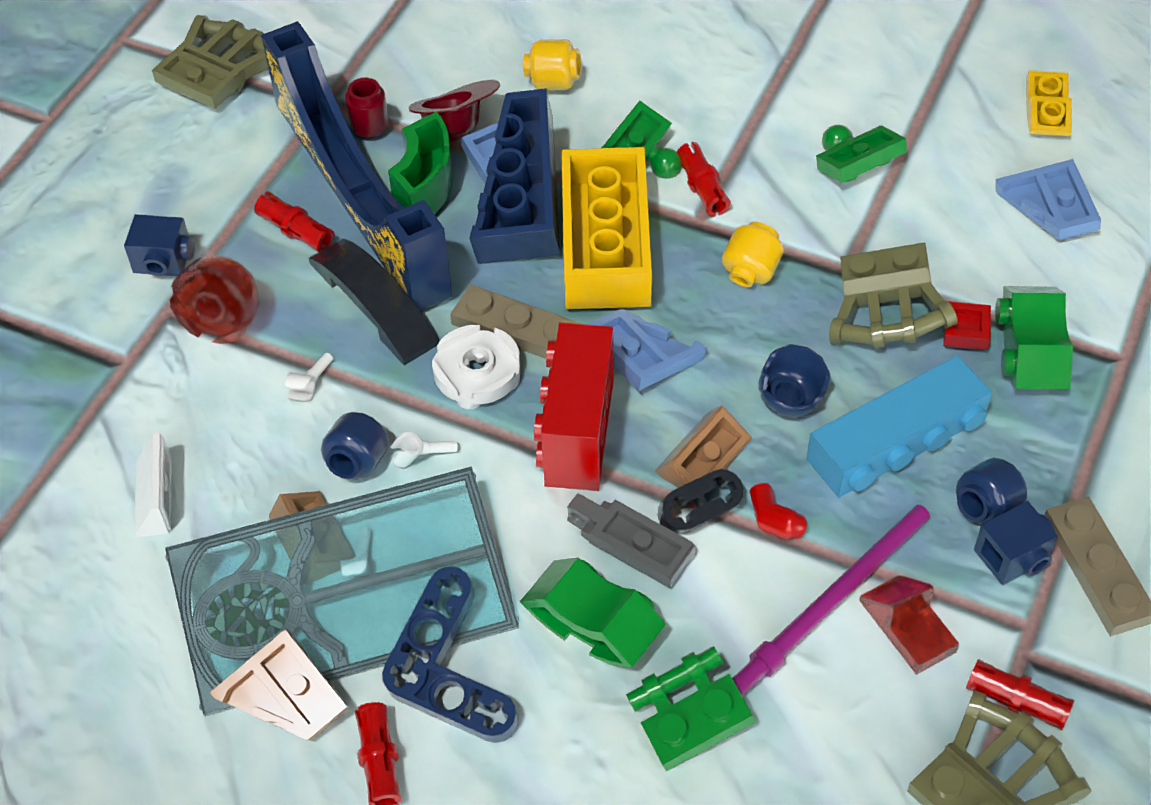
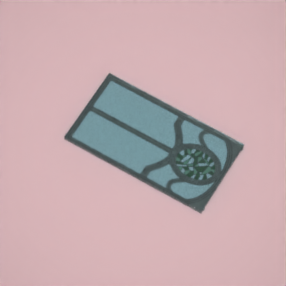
[165,466,519,717]

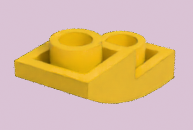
[1026,70,1072,136]

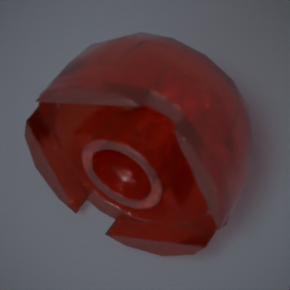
[169,255,260,344]

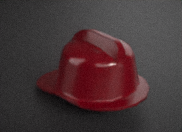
[408,80,501,142]

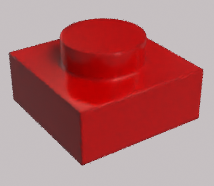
[943,301,991,350]

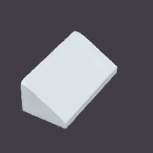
[135,432,171,537]

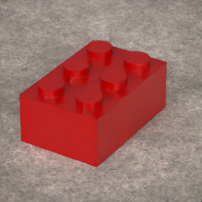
[534,323,614,491]

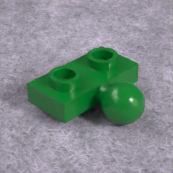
[601,100,682,179]
[816,124,907,183]

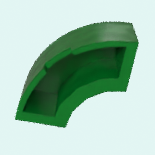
[388,112,453,214]
[995,286,1073,390]
[519,557,666,668]

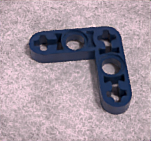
[382,566,519,743]

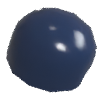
[758,344,830,418]

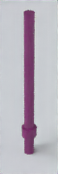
[732,505,930,696]

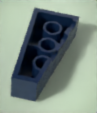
[469,88,560,264]

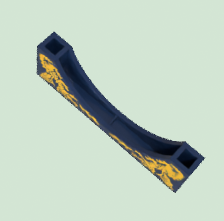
[261,21,453,311]

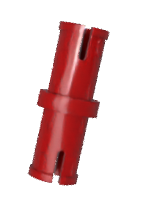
[677,142,731,217]
[254,191,335,252]
[966,659,1075,731]
[355,702,402,805]

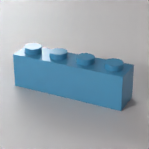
[806,355,992,498]

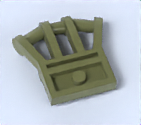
[152,15,268,109]
[829,242,958,349]
[907,690,1092,805]

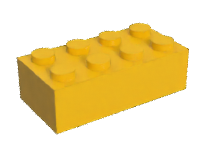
[562,147,652,309]

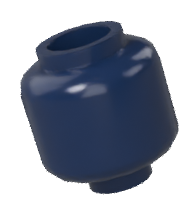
[321,412,389,480]
[955,458,1027,525]

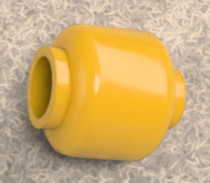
[523,39,581,90]
[721,222,784,288]

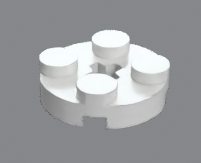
[432,325,520,409]

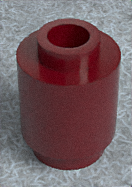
[345,77,389,137]

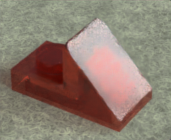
[859,575,959,675]

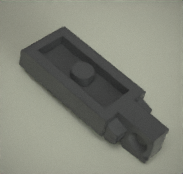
[567,493,695,588]

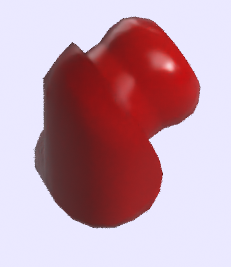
[749,483,807,539]

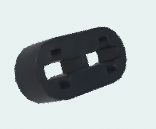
[657,469,744,535]

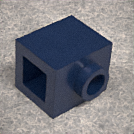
[124,214,195,277]
[974,501,1058,586]

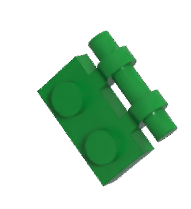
[626,646,756,771]

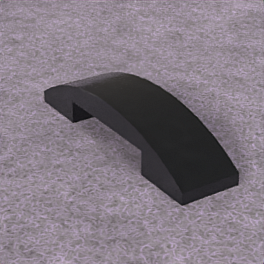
[309,238,439,366]

